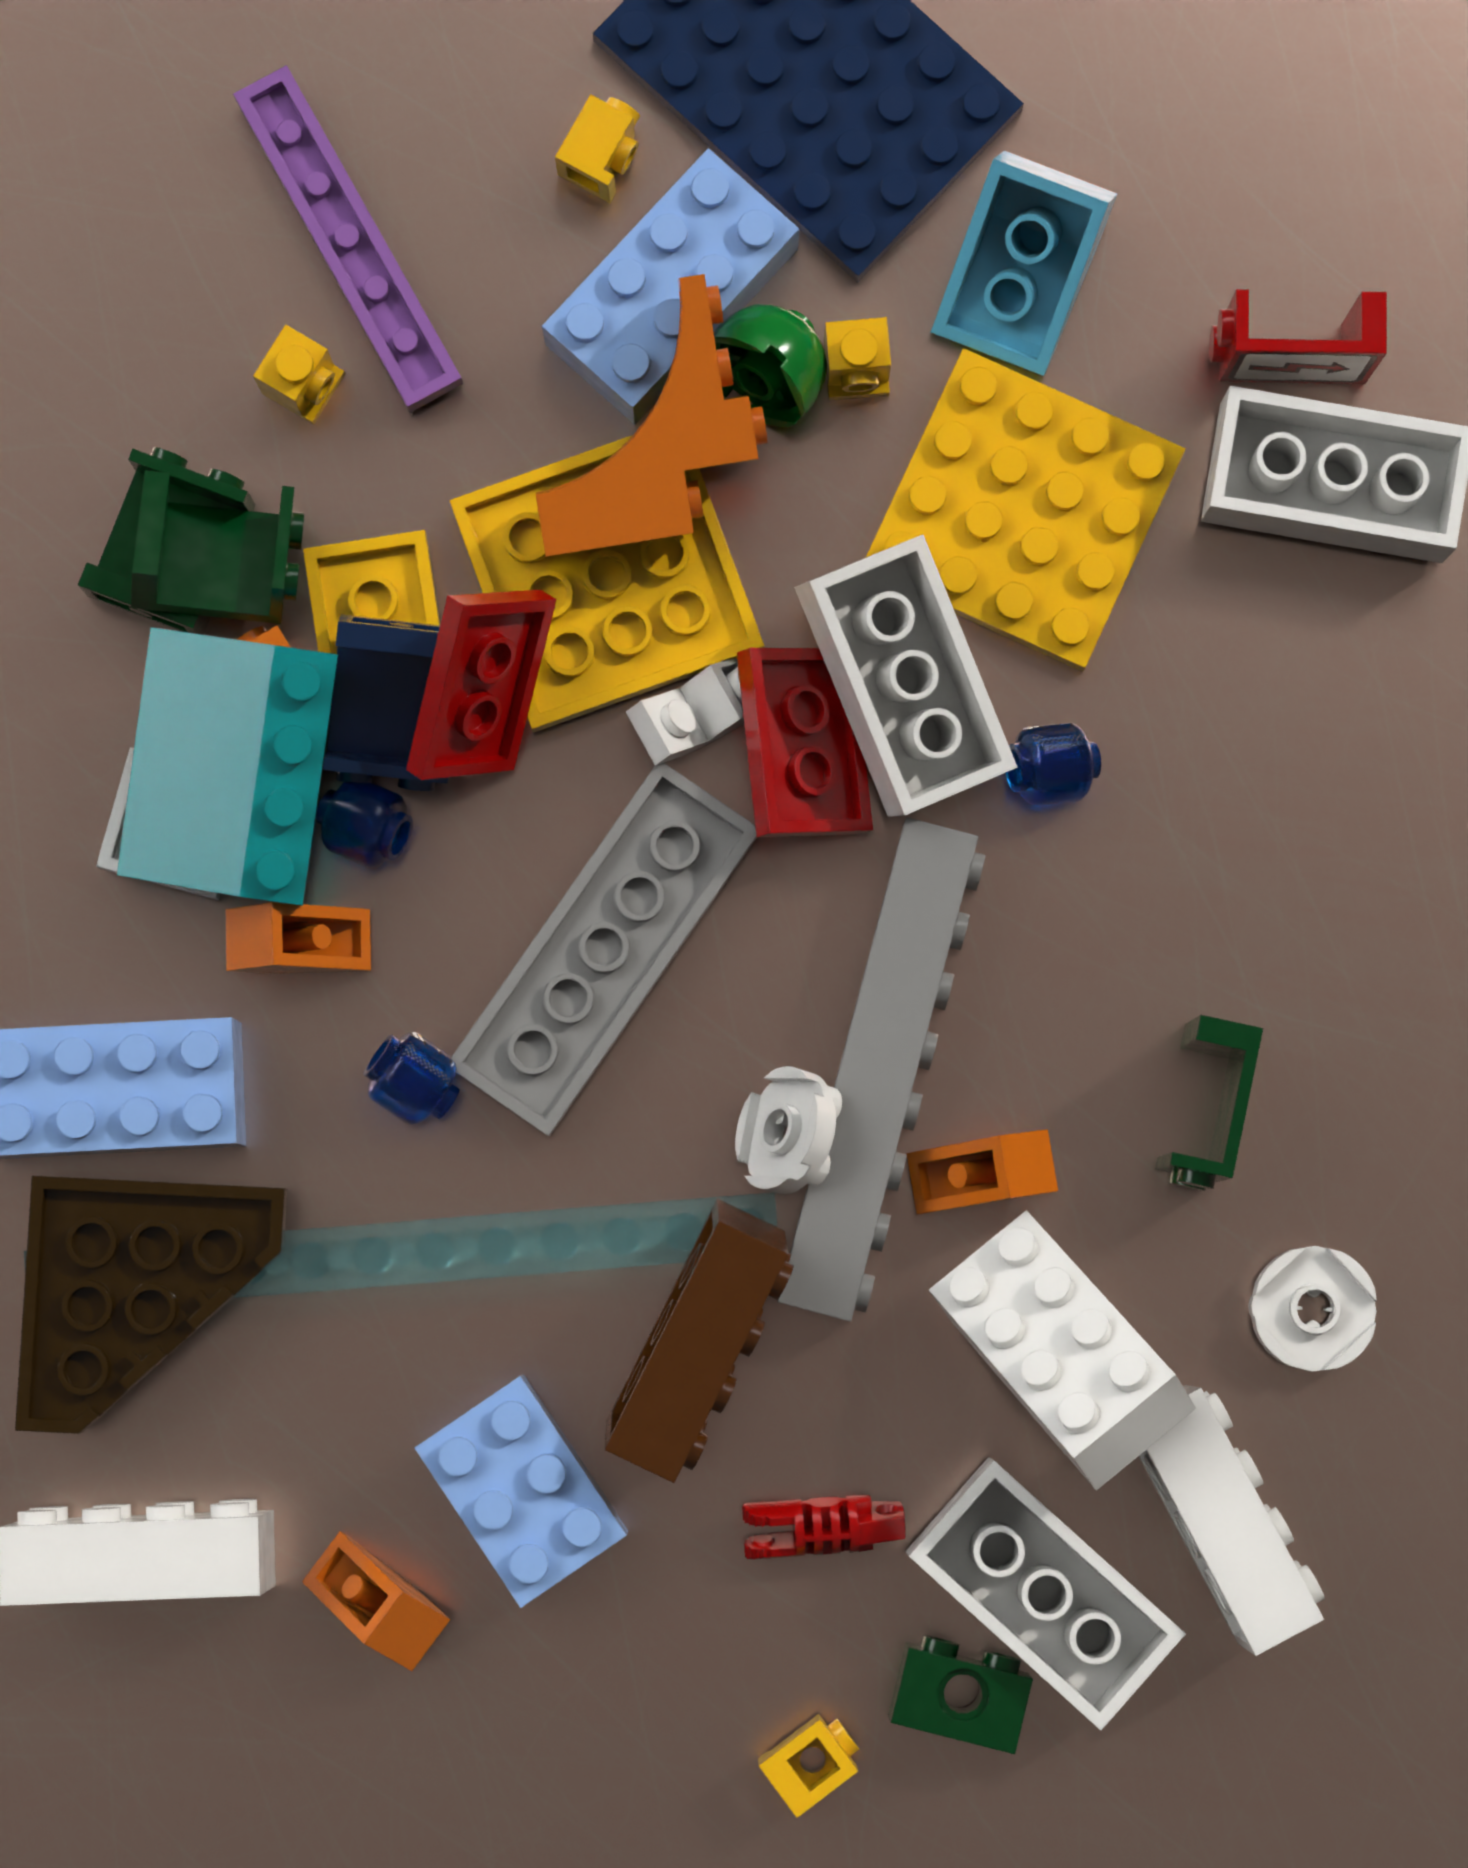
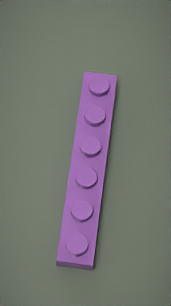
[233,65,463,412]

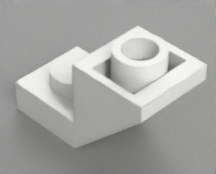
[626,658,744,766]

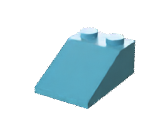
[931,151,1117,376]

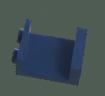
[323,614,449,791]

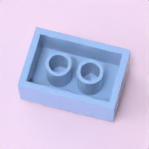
[414,1375,629,1608]

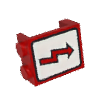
[1209,289,1387,384]

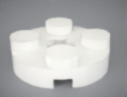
[735,1066,842,1195]
[1248,1246,1377,1372]

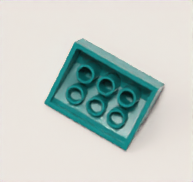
[117,627,338,906]

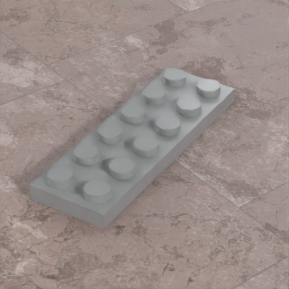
[446,763,757,1137]

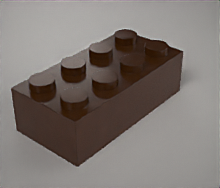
[605,1198,794,1483]

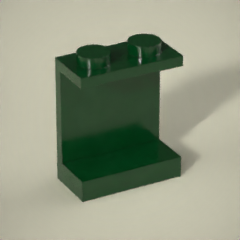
[78,447,256,635]
[131,470,305,624]
[1155,1015,1263,1191]

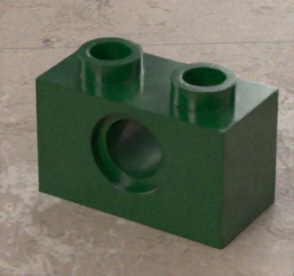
[888,1635,1033,1755]

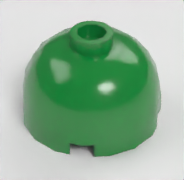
[714,304,827,427]

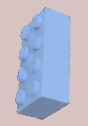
[542,148,799,425]
[0,1017,246,1159]

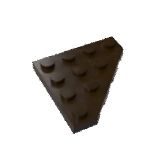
[15,1176,288,1434]

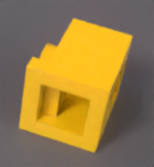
[555,94,640,203]
[823,317,891,401]
[253,324,346,425]
[758,1714,860,1818]

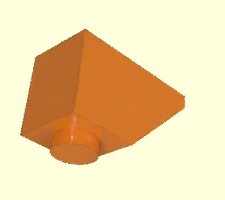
[225,902,371,974]
[906,1129,1058,1215]
[302,1531,450,1671]

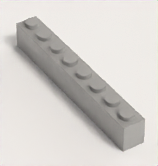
[777,817,986,1322]

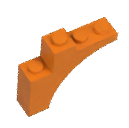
[535,274,768,557]

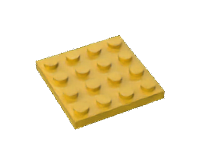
[865,348,1186,672]
[449,435,765,733]

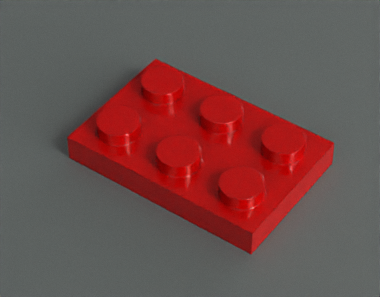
[406,590,557,780]
[737,648,873,837]

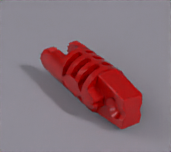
[742,1495,906,1560]

